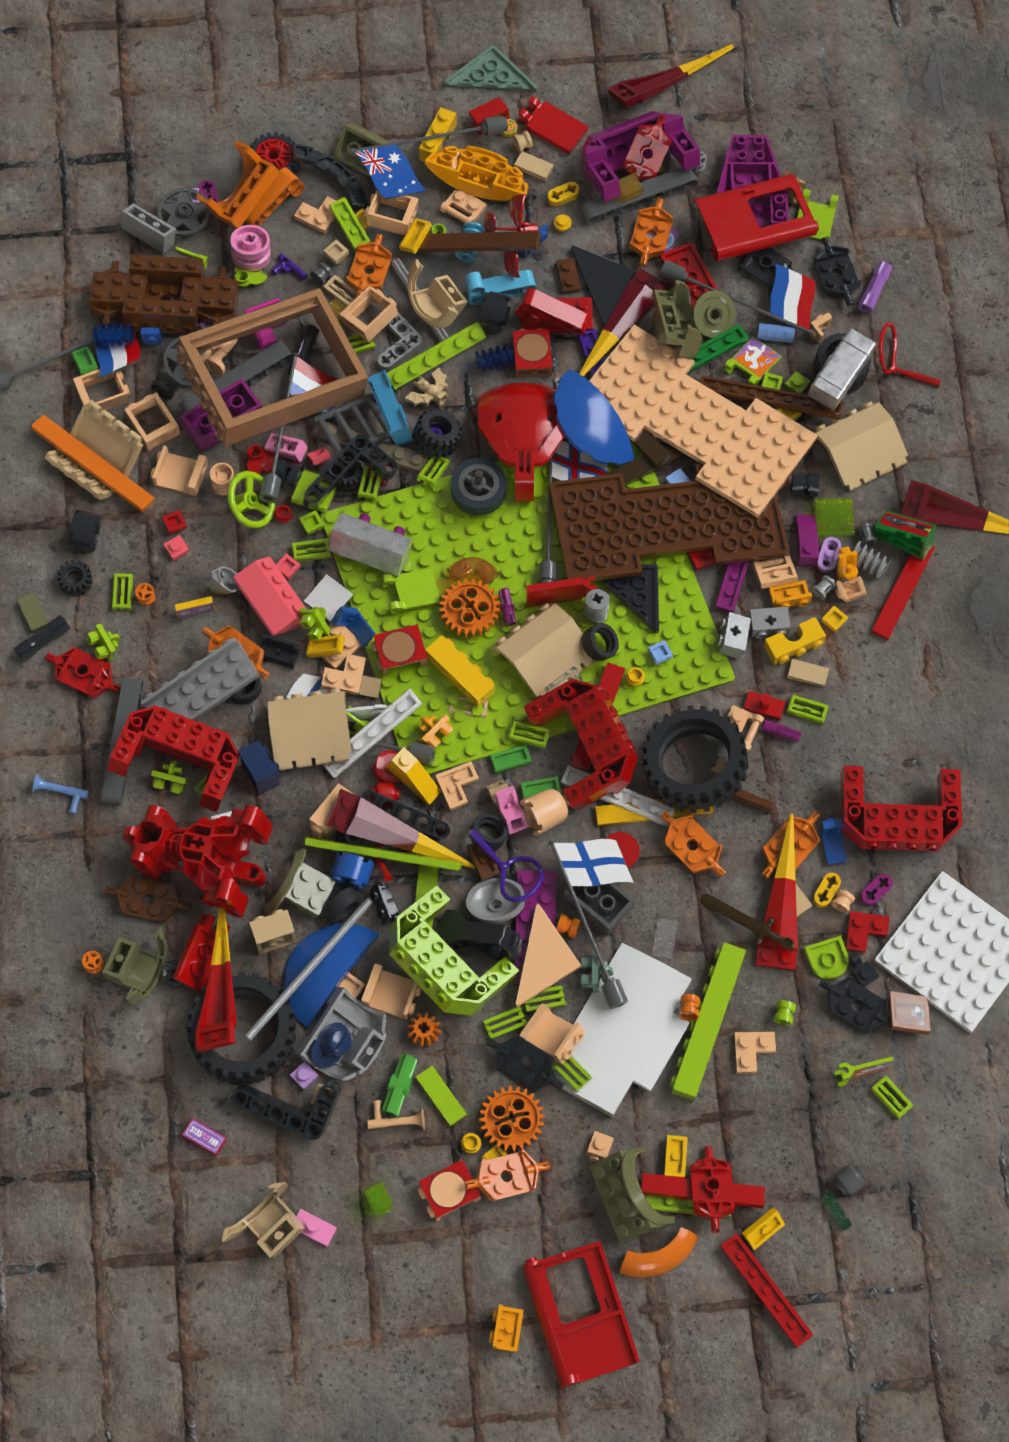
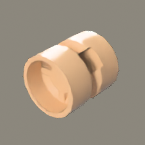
[210,462,234,496]

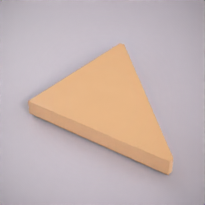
[516,904,581,1008]

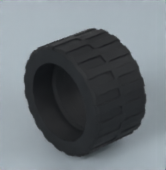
[813,333,871,394]

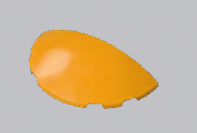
[425,146,528,201]

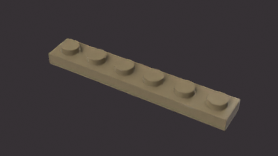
[320,422,429,473]

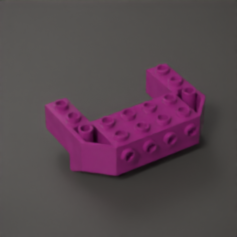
[580,111,701,202]

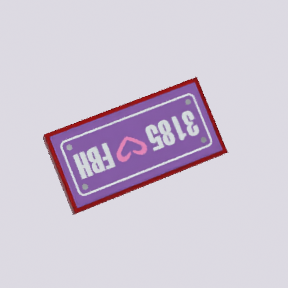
[182,1117,227,1157]

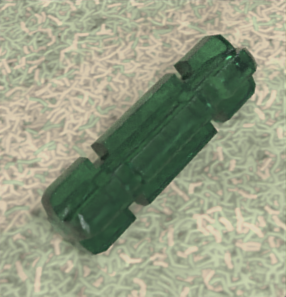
[822,1192,852,1231]

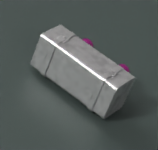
[808,328,876,410]
[329,513,412,576]

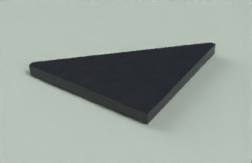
[571,245,635,327]
[598,564,659,634]

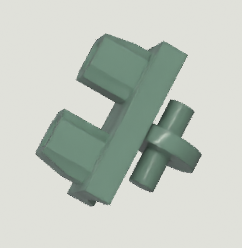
[581,951,613,993]

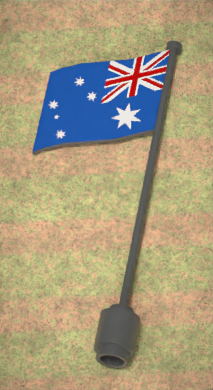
[350,116,508,199]

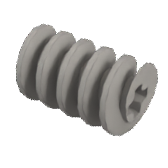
[853,540,892,579]
[584,589,610,624]

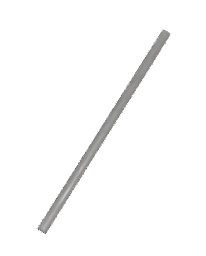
[244,898,373,1042]

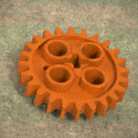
[439,578,500,638]
[479,1085,545,1152]

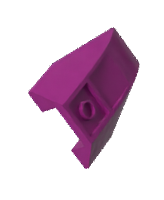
[717,135,789,227]

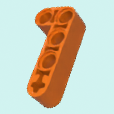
[244,167,305,226]

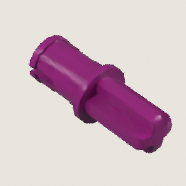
[499,588,517,626]
[762,719,801,742]

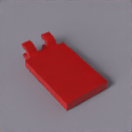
[518,96,589,155]
[525,576,597,608]
[172,914,231,994]

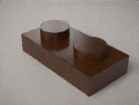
[556,258,581,295]
[466,843,500,882]

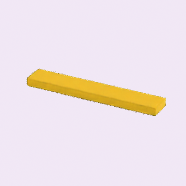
[595,799,713,827]

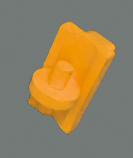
[836,546,858,581]
[418,715,453,747]

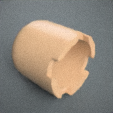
[520,789,569,836]

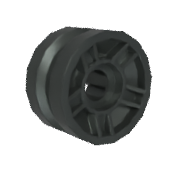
[150,372,180,400]
[161,958,185,989]

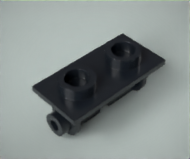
[370,882,399,925]

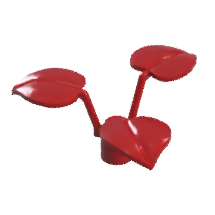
[484,194,538,278]

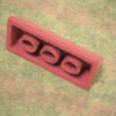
[233,556,306,637]

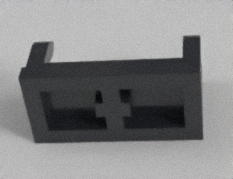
[259,634,300,669]

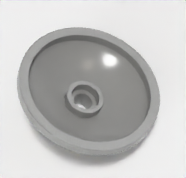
[466,878,525,923]

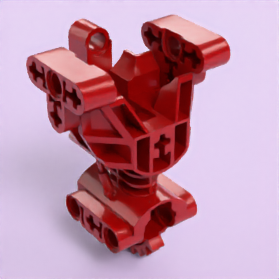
[122,805,273,918]

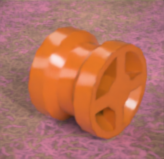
[135,583,155,606]
[82,951,104,974]

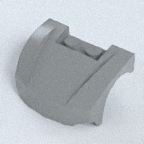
[294,987,386,1081]

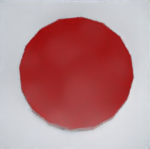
[605,832,639,869]

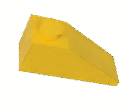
[386,747,441,806]

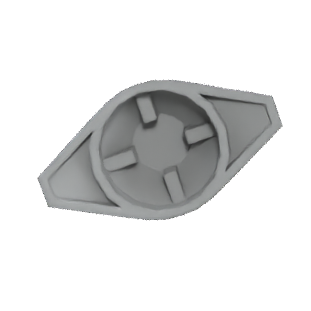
[204,566,240,594]

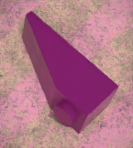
[796,514,819,567]

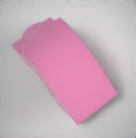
[495,785,528,834]

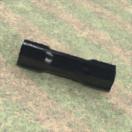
[288,324,320,375]
[14,615,70,662]

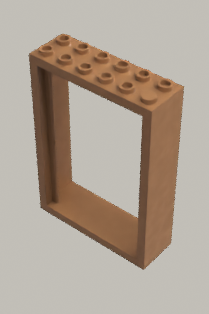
[176,288,368,447]

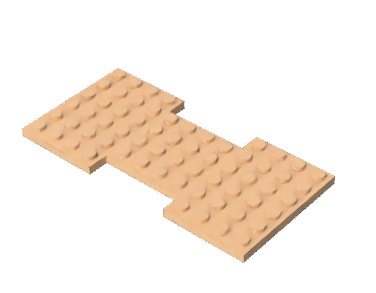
[589,325,818,518]

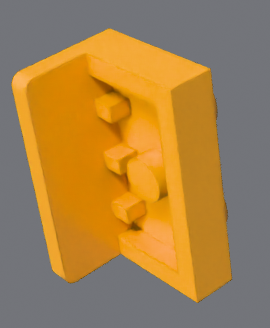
[768,580,812,609]
[489,1304,524,1353]

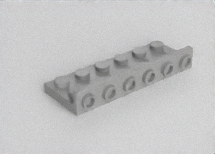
[140,638,260,721]

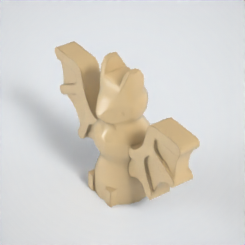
[405,368,448,407]

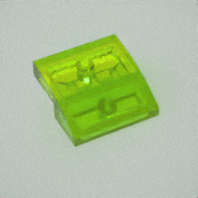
[815,498,854,535]

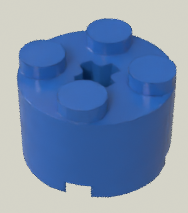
[330,852,374,890]

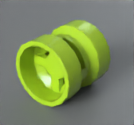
[773,1000,797,1026]

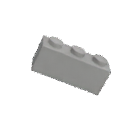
[121,203,176,253]

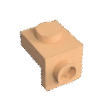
[810,312,833,344]
[835,576,867,603]

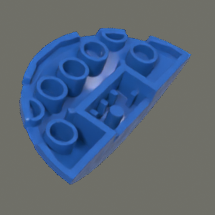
[553,369,634,466]
[284,924,379,1029]

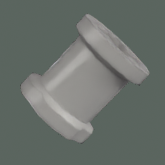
[811,575,836,600]

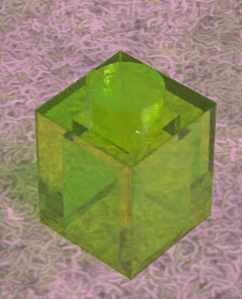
[364,1182,394,1217]

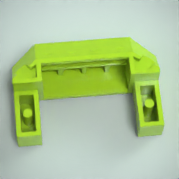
[389,886,519,1016]

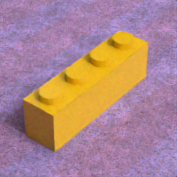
[425,635,495,707]

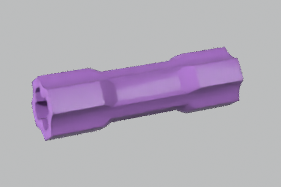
[858,261,892,314]

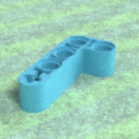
[465,270,537,305]

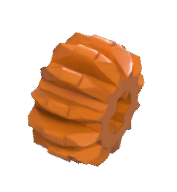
[407,1012,441,1047]

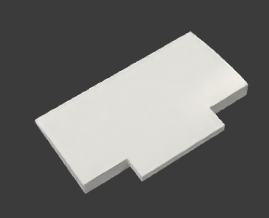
[554,943,692,1118]

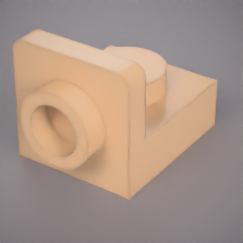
[586,1131,614,1162]

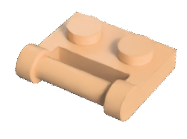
[440,189,487,224]
[752,555,798,589]
[717,705,764,752]

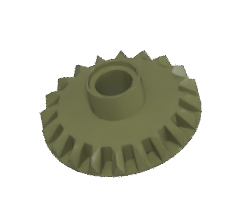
[692,290,736,338]

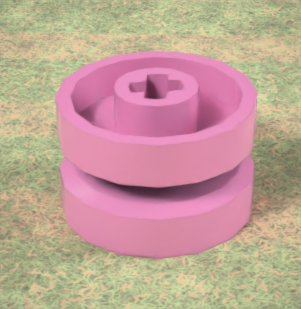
[230,225,271,272]

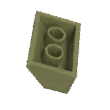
[333,123,391,177]

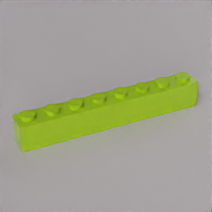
[670,942,746,1101]

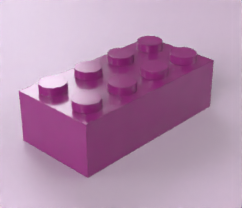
[180,379,262,453]

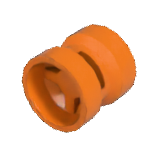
[557,914,580,939]
[679,994,700,1021]

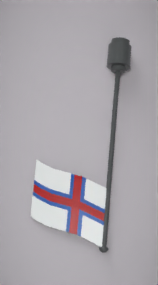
[538,441,608,583]

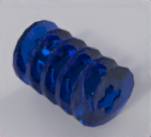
[93,322,134,347]
[475,343,514,373]

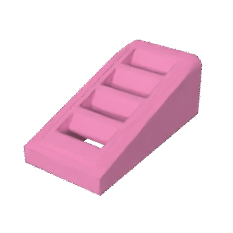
[264,433,307,462]

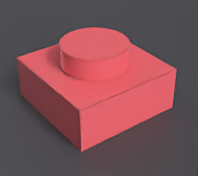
[307,447,331,465]
[164,535,189,561]
[276,554,301,580]

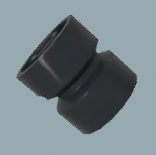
[275,458,304,488]
[791,471,820,497]

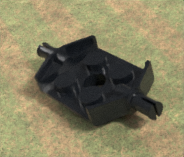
[814,236,861,307]
[739,248,792,291]
[818,976,895,1034]
[485,1035,565,1093]

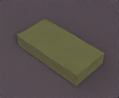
[17,592,49,633]

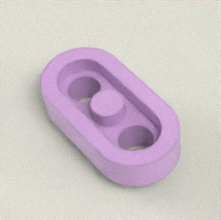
[817,537,841,573]

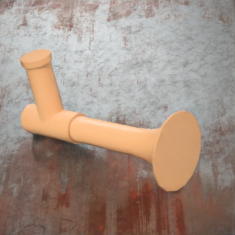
[368,1101,425,1130]

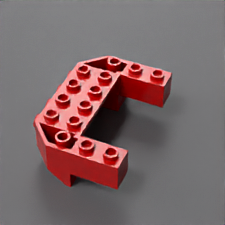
[523,678,638,810]
[106,706,240,813]
[839,766,962,852]

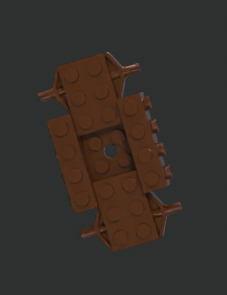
[89,255,239,334]

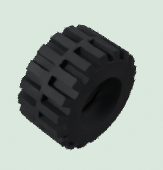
[412,408,462,458]

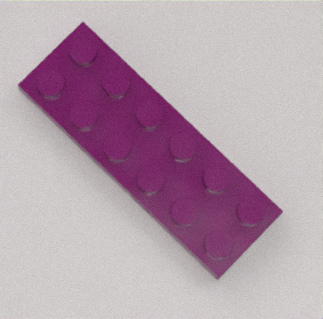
[514,870,557,987]

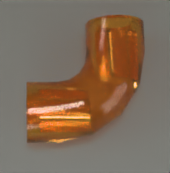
[447,557,499,585]

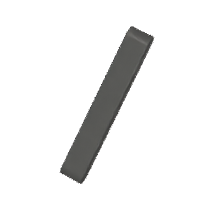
[580,168,698,225]
[178,341,293,414]
[101,678,144,805]

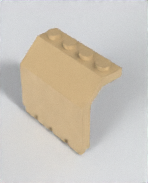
[45,400,143,500]
[813,401,908,491]
[491,602,595,697]
[268,688,352,770]

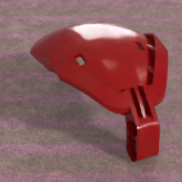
[478,382,565,502]

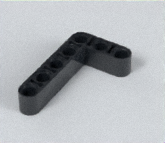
[303,434,397,509]
[344,790,450,844]
[231,1080,341,1140]

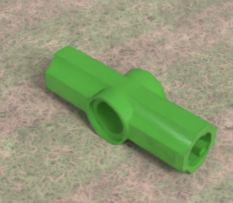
[382,1054,418,1117]

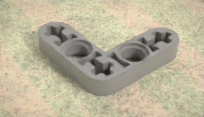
[378,314,422,371]

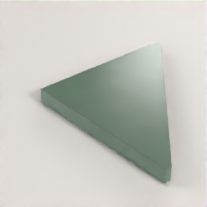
[443,44,538,92]

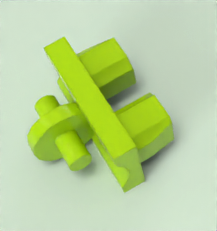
[299,606,331,641]
[86,624,121,662]
[151,760,189,794]

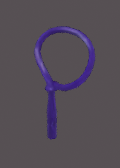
[468,829,544,902]

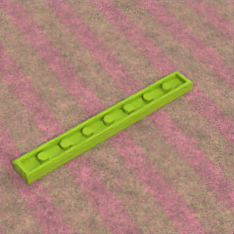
[305,836,462,871]

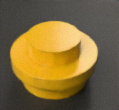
[554,214,572,232]
[626,667,645,686]
[461,1133,481,1154]

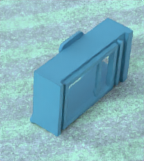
[368,370,413,446]

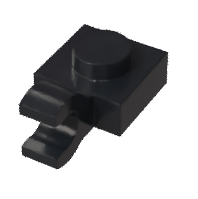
[849,951,880,987]

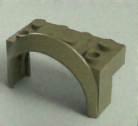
[589,1147,675,1244]

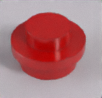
[274,505,293,523]

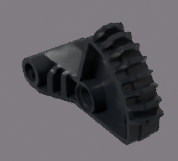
[437,909,522,961]

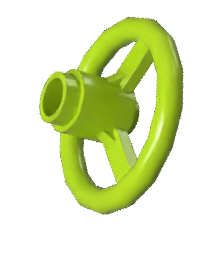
[227,471,275,529]

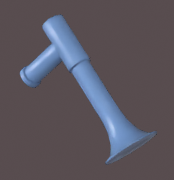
[32,773,88,814]

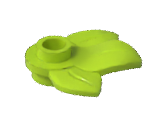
[234,265,268,287]

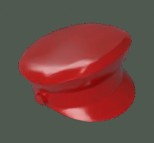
[373,750,400,784]

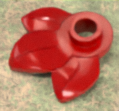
[246,445,275,474]

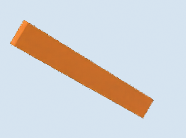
[31,414,155,513]

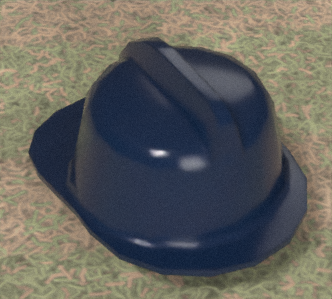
[311,1022,351,1068]

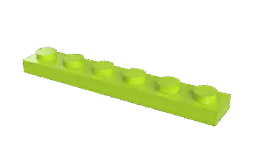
[386,321,486,390]

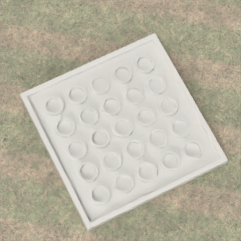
[873,871,1009,1034]

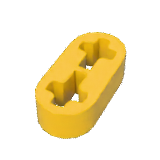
[548,182,579,207]
[813,873,841,908]

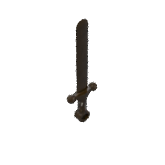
[700,894,795,951]

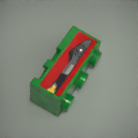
[874,510,936,560]

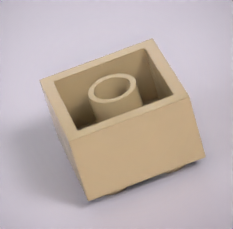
[249,909,297,955]

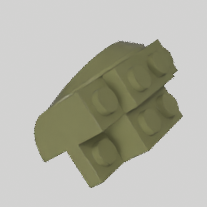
[652,280,702,358]

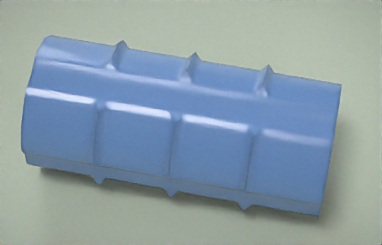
[757,323,795,343]

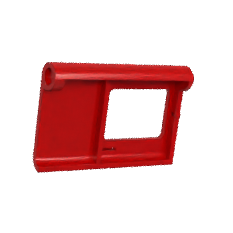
[693,174,819,261]
[522,1241,640,1388]

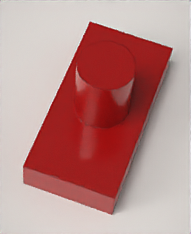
[744,691,786,721]

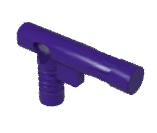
[271,253,308,280]

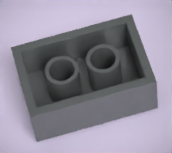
[564,883,635,936]

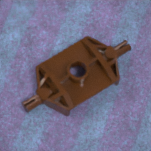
[105,874,191,923]

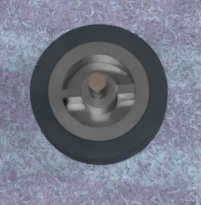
[451,458,507,516]

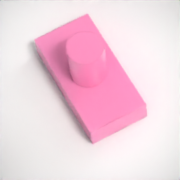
[296,1209,337,1247]

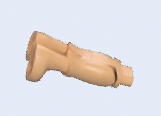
[200,338,238,377]

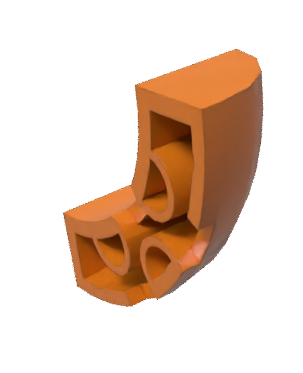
[619,1227,698,1278]

